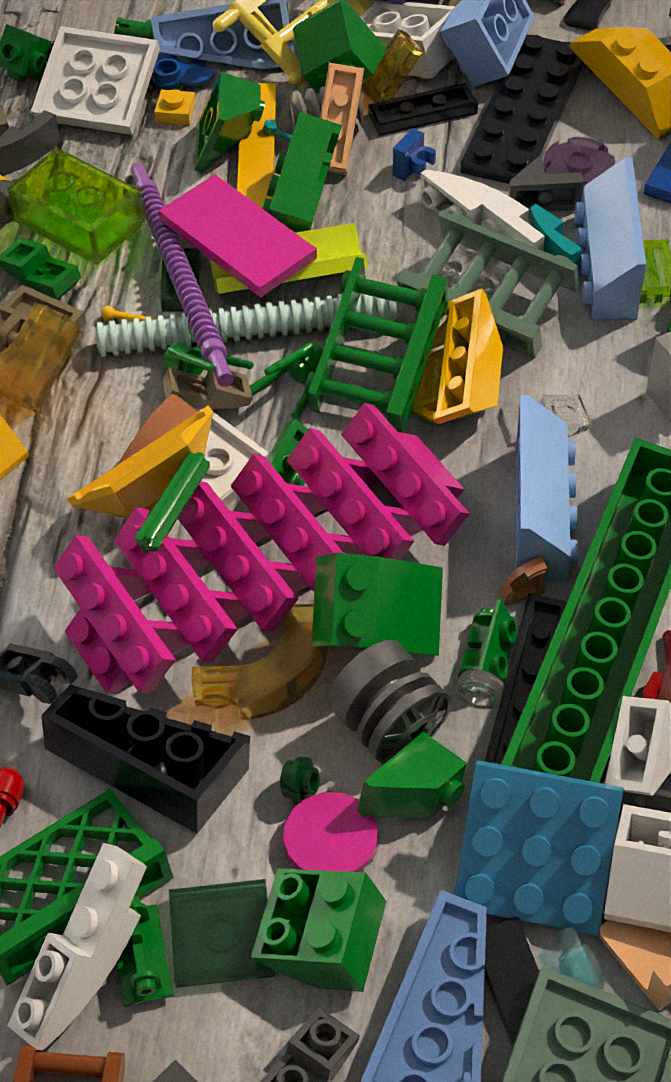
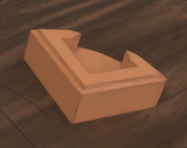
[499,556,548,605]

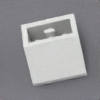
[604,804,671,932]

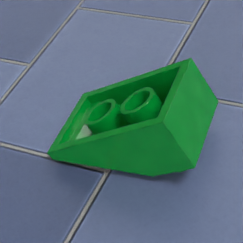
[311,553,443,656]

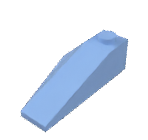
[150,0,294,70]

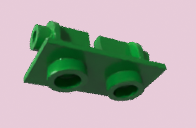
[458,599,517,698]
[116,896,174,1007]

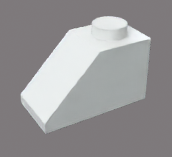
[605,696,671,796]

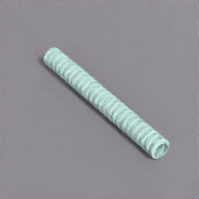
[95,294,397,357]

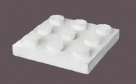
[31,26,160,135]

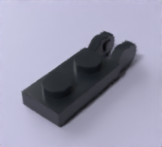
[0,643,78,704]

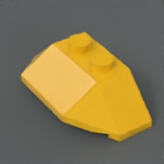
[569,27,671,140]
[412,289,503,424]
[66,405,213,519]

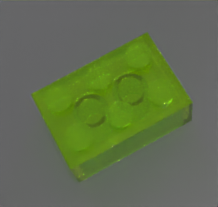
[7,147,145,265]

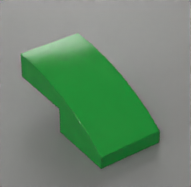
[0,237,81,299]

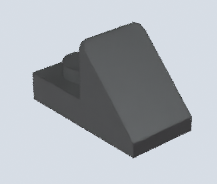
[508,156,584,213]

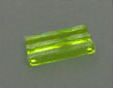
[640,239,671,304]

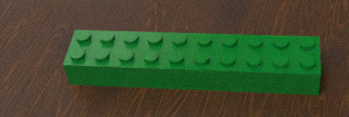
[501,437,671,783]

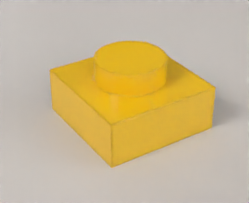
[154,89,196,126]

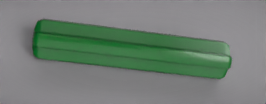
[135,452,210,553]

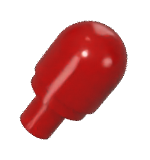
[0,767,25,828]

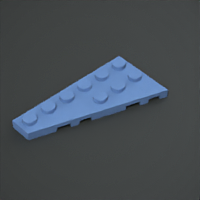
[360,890,487,1082]

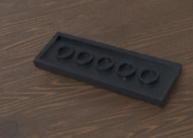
[460,34,584,184]

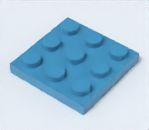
[454,760,623,936]

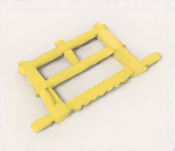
[212,0,374,90]

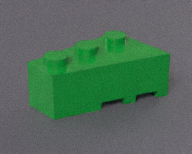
[262,112,342,233]

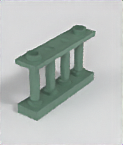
[396,210,579,358]

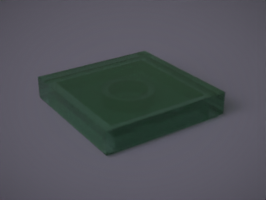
[169,879,275,988]

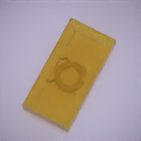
[361,29,423,103]

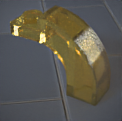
[191,604,328,720]

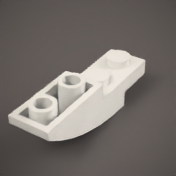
[420,170,545,251]
[7,843,147,1050]

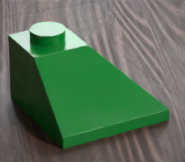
[194,72,265,172]

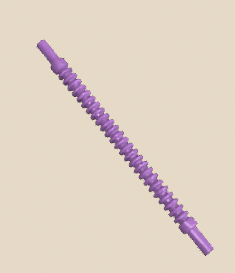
[130,163,233,387]

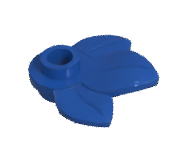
[151,53,215,90]

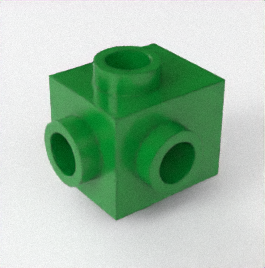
[0,24,52,83]

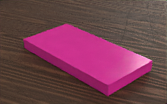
[159,174,317,297]

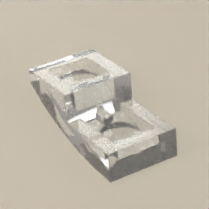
[496,395,592,447]

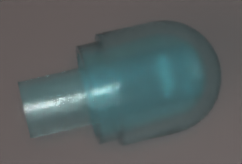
[556,928,606,990]

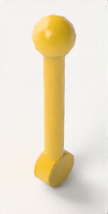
[101,306,170,322]

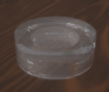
[456,670,504,709]

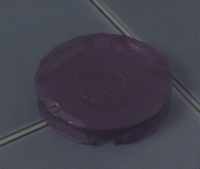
[543,137,615,194]

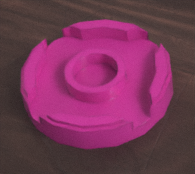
[283,792,378,872]

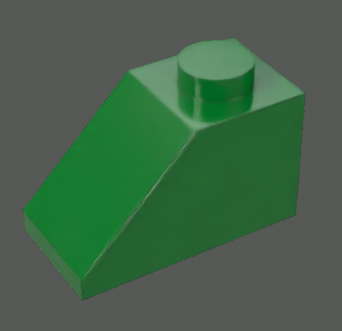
[357,731,467,818]

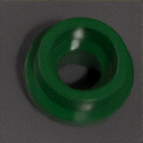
[280,756,320,804]

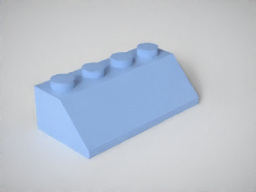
[575,158,646,320]
[515,395,578,582]

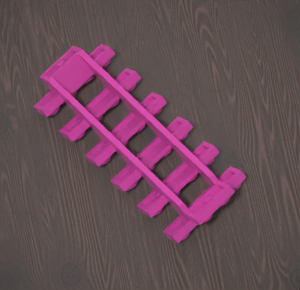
[53,403,470,693]

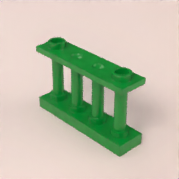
[305,257,448,433]

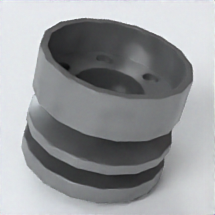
[327,640,452,764]

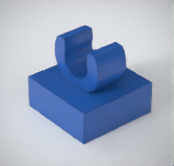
[393,128,436,181]

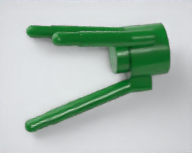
[163,342,254,412]
[250,342,323,419]

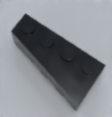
[41,685,250,834]

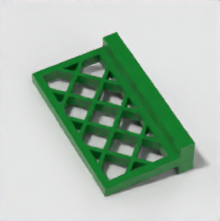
[0,789,174,986]

